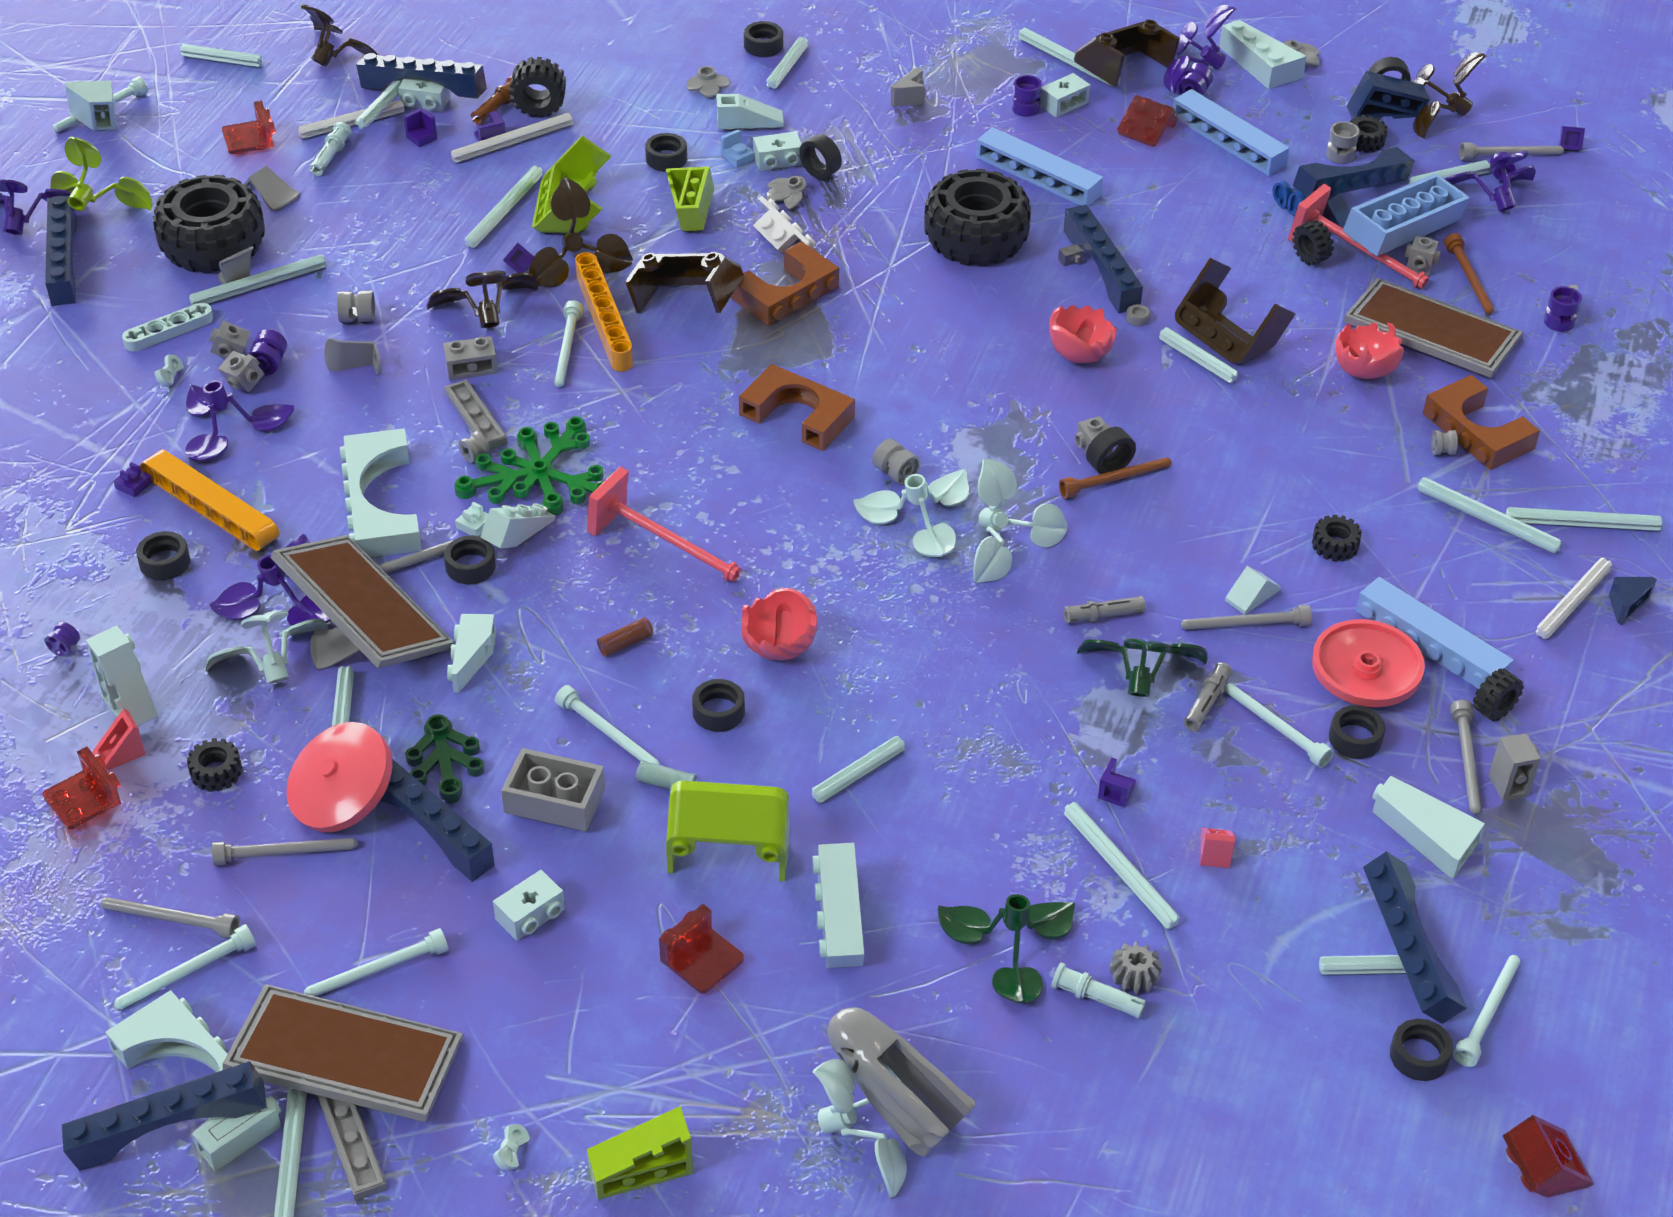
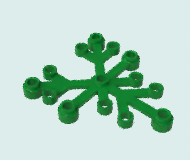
[454,416,604,516]

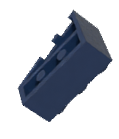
[1347,71,1430,119]

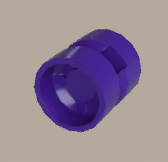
[1176,63,1213,96]
[1012,75,1042,117]
[1544,286,1582,332]
[248,329,288,376]

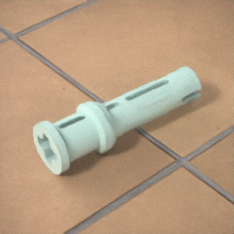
[309,122,353,176]
[1051,962,1146,1019]

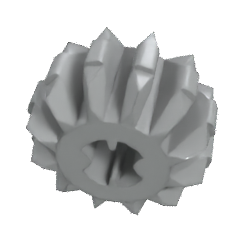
[1110,941,1163,994]

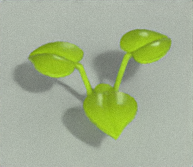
[50,137,152,211]

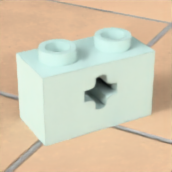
[1040,73,1090,118]
[398,78,450,112]
[753,131,802,171]
[493,870,565,941]

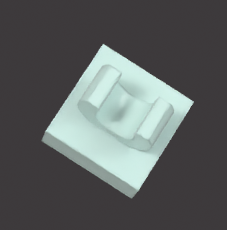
[455,502,488,536]

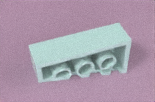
[1219,20,1307,89]
[812,843,864,968]

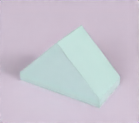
[1225,566,1281,615]

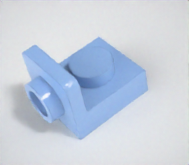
[721,129,755,167]

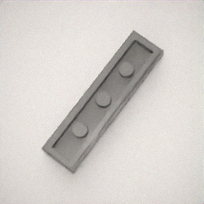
[444,379,508,450]
[317,1095,387,1201]

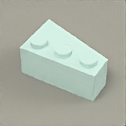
[86,625,158,726]

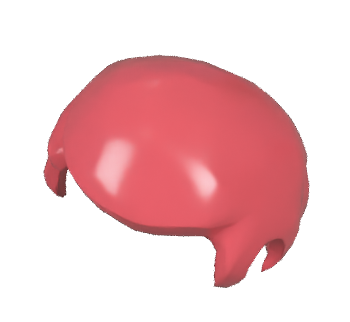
[1049,305,1117,363]
[1335,322,1404,379]
[741,588,817,661]

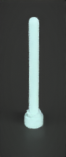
[53,76,148,132]
[554,300,584,387]
[1225,683,1334,768]
[555,685,659,768]
[114,924,256,1009]
[304,928,449,997]
[1453,955,1520,1067]

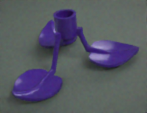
[1164,5,1237,93]
[1445,151,1536,212]
[0,179,71,235]
[185,380,294,461]
[209,534,330,626]

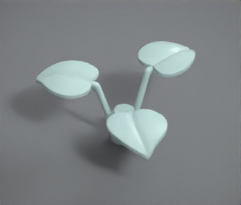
[973,459,1067,583]
[854,469,969,557]
[205,610,328,684]
[813,1058,907,1198]

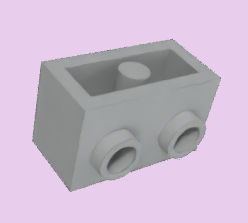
[443,336,498,380]
[1488,733,1541,801]

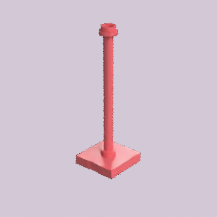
[1288,184,1429,289]
[587,466,741,582]

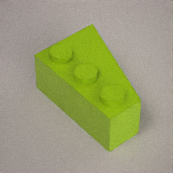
[666,166,715,231]
[586,1106,693,1200]

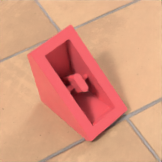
[93,709,146,771]
[1200,828,1235,868]

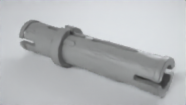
[1063,596,1146,624]
[1183,662,1232,731]

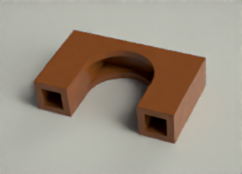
[731,241,839,326]
[739,364,855,451]
[1423,375,1540,470]

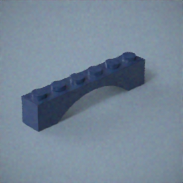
[356,53,487,99]
[1293,147,1415,197]
[45,196,77,306]
[1063,205,1143,314]
[380,759,495,882]
[1363,851,1467,1024]
[62,1061,267,1171]

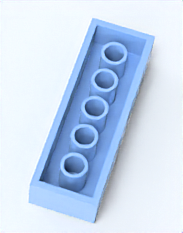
[1343,173,1470,256]

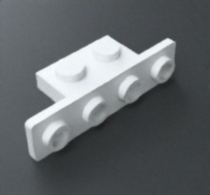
[753,195,819,254]

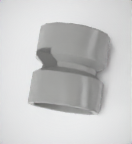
[1326,121,1360,164]
[337,291,375,323]
[872,438,921,485]

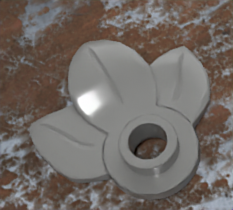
[1283,40,1319,67]
[687,66,729,98]
[766,176,806,210]

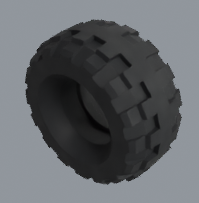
[924,169,1031,266]
[152,175,265,273]

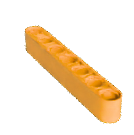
[575,252,633,372]
[140,449,280,551]

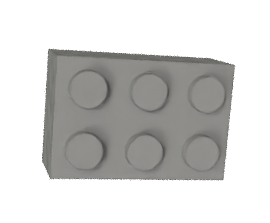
[501,748,606,831]

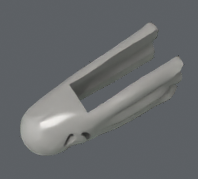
[827,1007,976,1157]

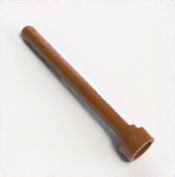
[1444,233,1494,315]
[1059,457,1172,499]

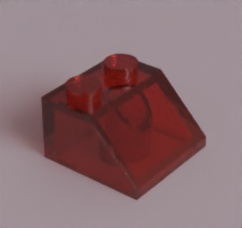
[1502,1115,1594,1198]

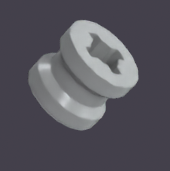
[1431,430,1458,455]
[458,431,490,463]

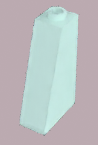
[1372,776,1485,879]

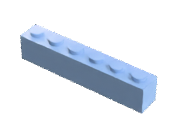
[1171,89,1289,176]
[976,127,1103,206]
[1356,577,1514,689]

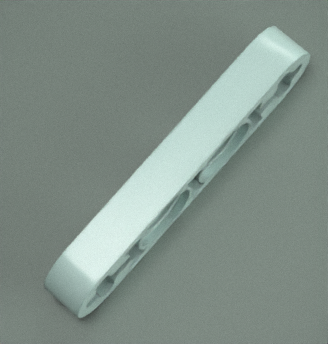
[122,303,213,351]

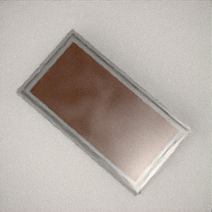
[1343,278,1523,378]
[271,535,455,668]
[223,984,463,1122]

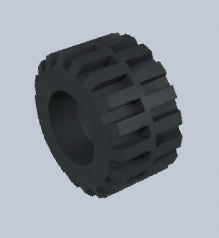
[509,57,566,118]

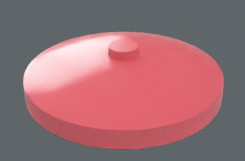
[1312,619,1425,707]
[287,722,392,832]

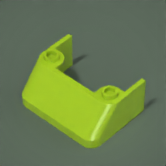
[532,135,611,234]
[666,781,789,881]

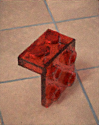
[1117,94,1178,147]
[222,100,276,154]
[42,747,121,830]
[659,904,744,994]

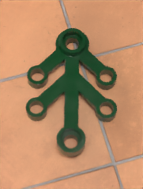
[405,714,484,803]

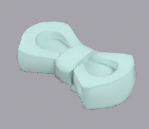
[155,354,183,386]
[493,1124,530,1171]

